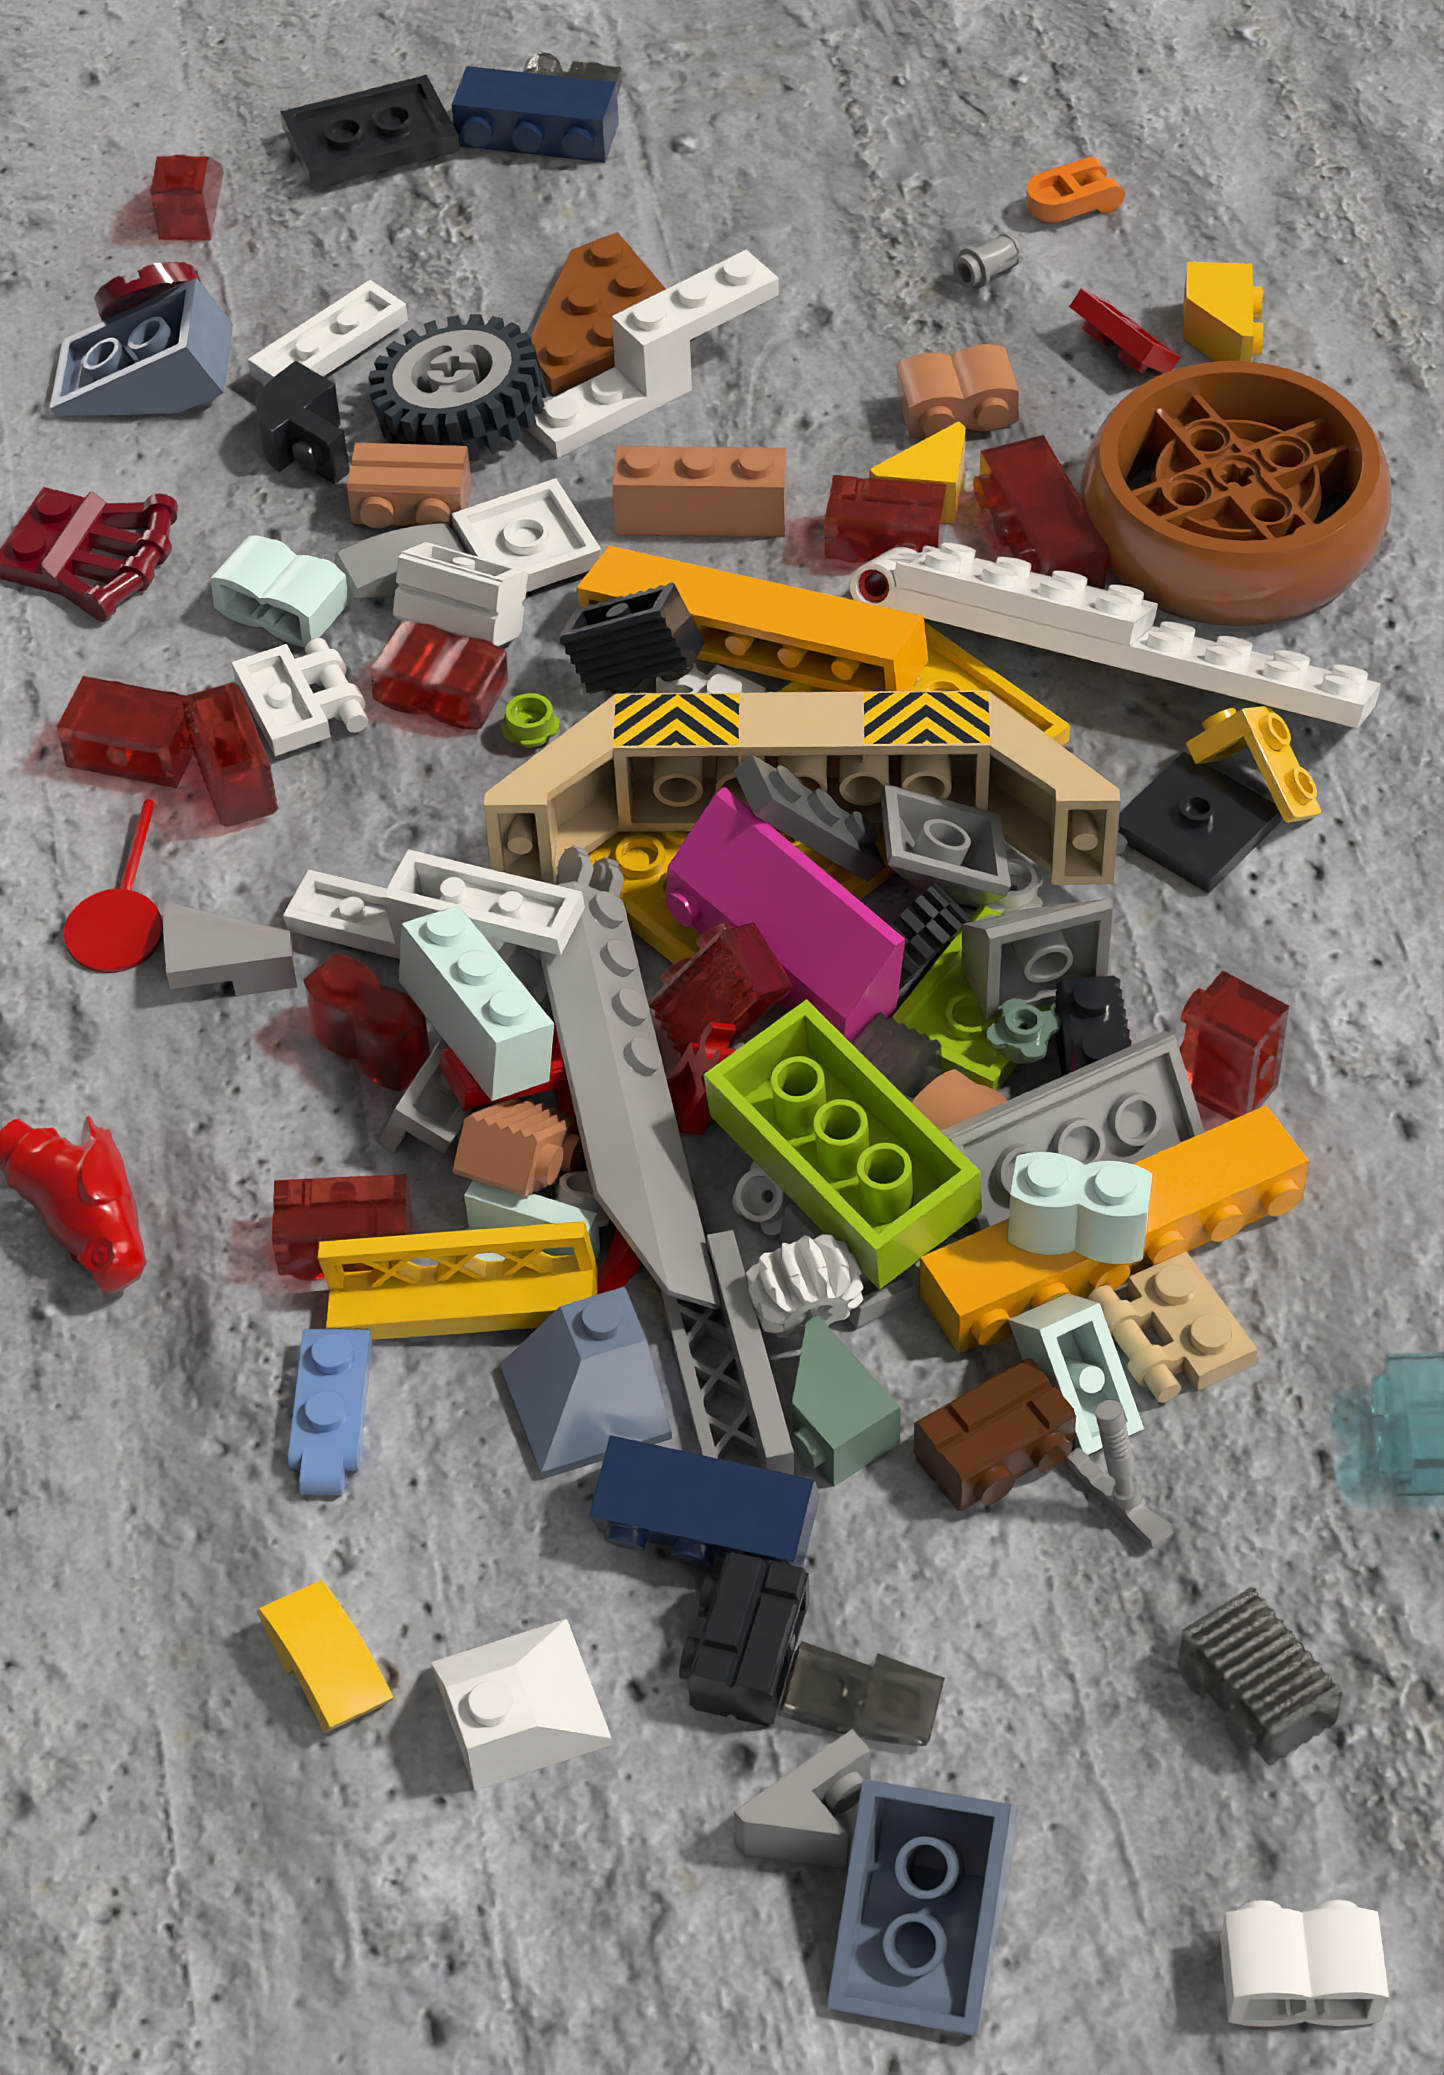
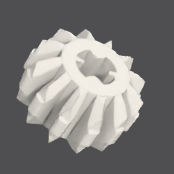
[746,1235,863,1338]

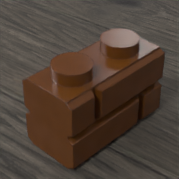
[913,1358,1076,1511]

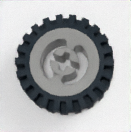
[368,314,546,461]

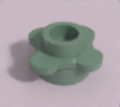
[986,998,1061,1064]

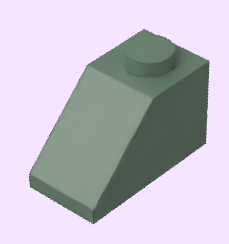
[790,1315,901,1486]

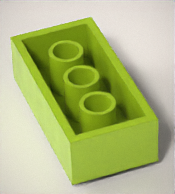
[704,999,982,1290]

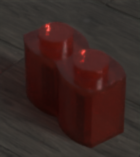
[370,621,508,730]
[303,953,431,1091]

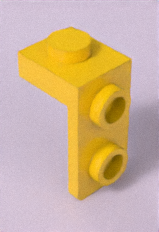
[1186,706,1321,823]

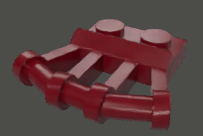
[0,487,178,622]

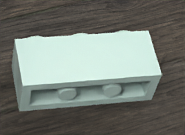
[399,905,554,1101]

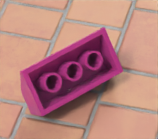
[666,787,905,1046]

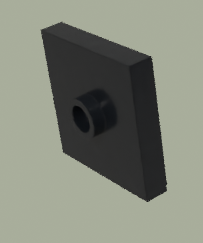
[1118,751,1282,893]

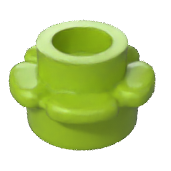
[501,693,560,748]

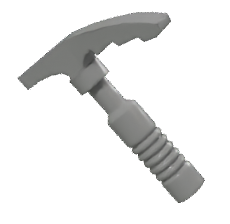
[1065,1400,1173,1548]

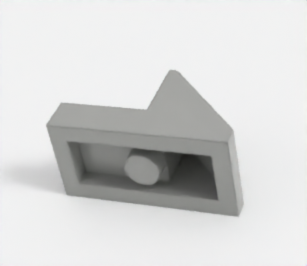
[734,1729,871,1868]

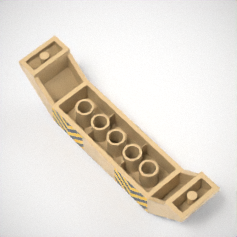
[484,691,1120,885]

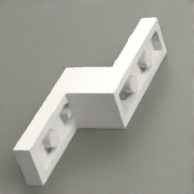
[526,250,779,459]
[283,849,585,959]

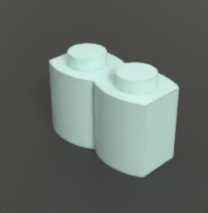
[210,535,348,647]
[1008,1152,1153,1264]

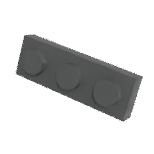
[734,755,886,882]

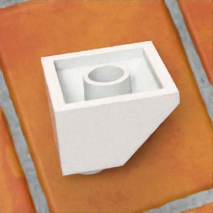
[431,1619,612,1791]

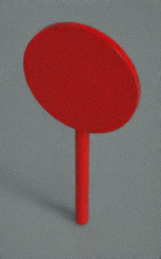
[64,799,163,973]

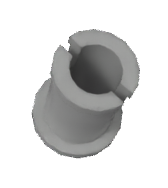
[953,232,1023,289]

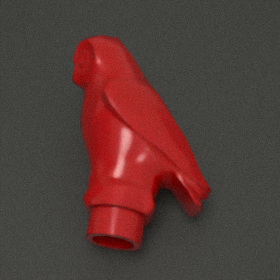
[0,1115,147,1293]

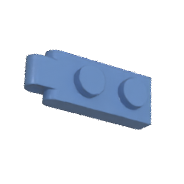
[288,1329,372,1495]

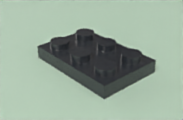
[280,75,460,189]

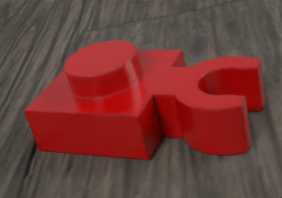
[667,1022,736,1135]

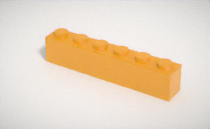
[576,545,929,692]
[920,1105,1309,1354]

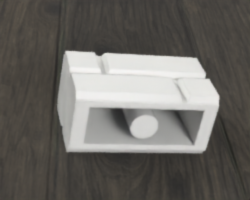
[393,542,528,652]

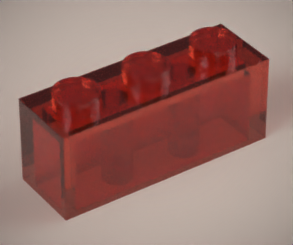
[973,435,1108,589]

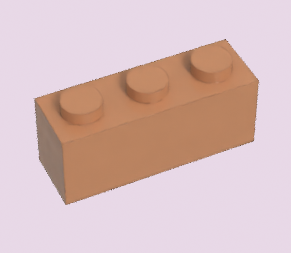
[612,445,787,537]

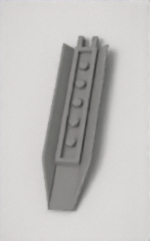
[539,845,721,1309]

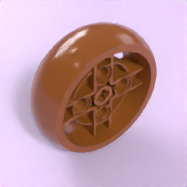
[1080,361,1392,626]

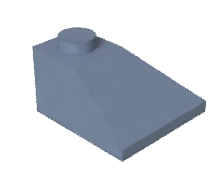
[500,1287,672,1480]

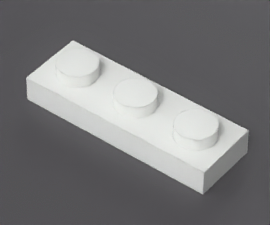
[248,280,408,385]

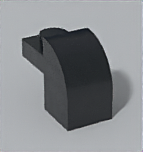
[256,360,350,485]

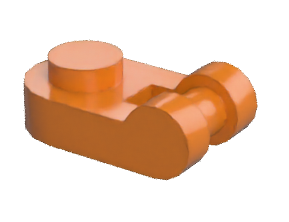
[1026,157,1125,223]

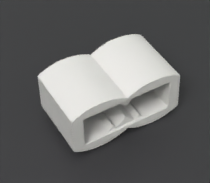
[1220,1900,1389,2027]

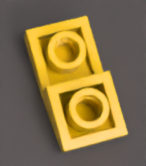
[256,1580,394,1734]

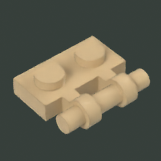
[1088,1251,1258,1403]

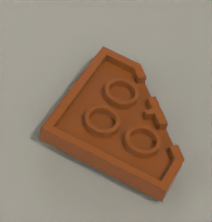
[531,232,696,396]

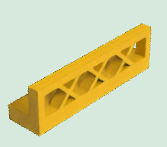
[318,1221,598,1340]

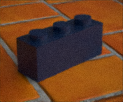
[451,66,619,163]
[589,1435,820,1568]

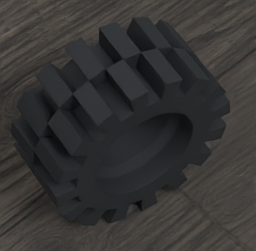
[889,883,971,991]

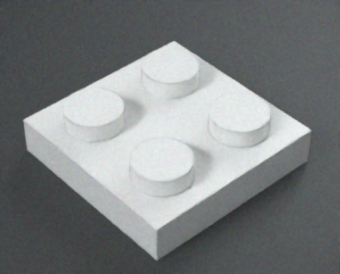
[452,478,602,592]

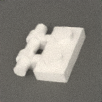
[231,638,369,756]

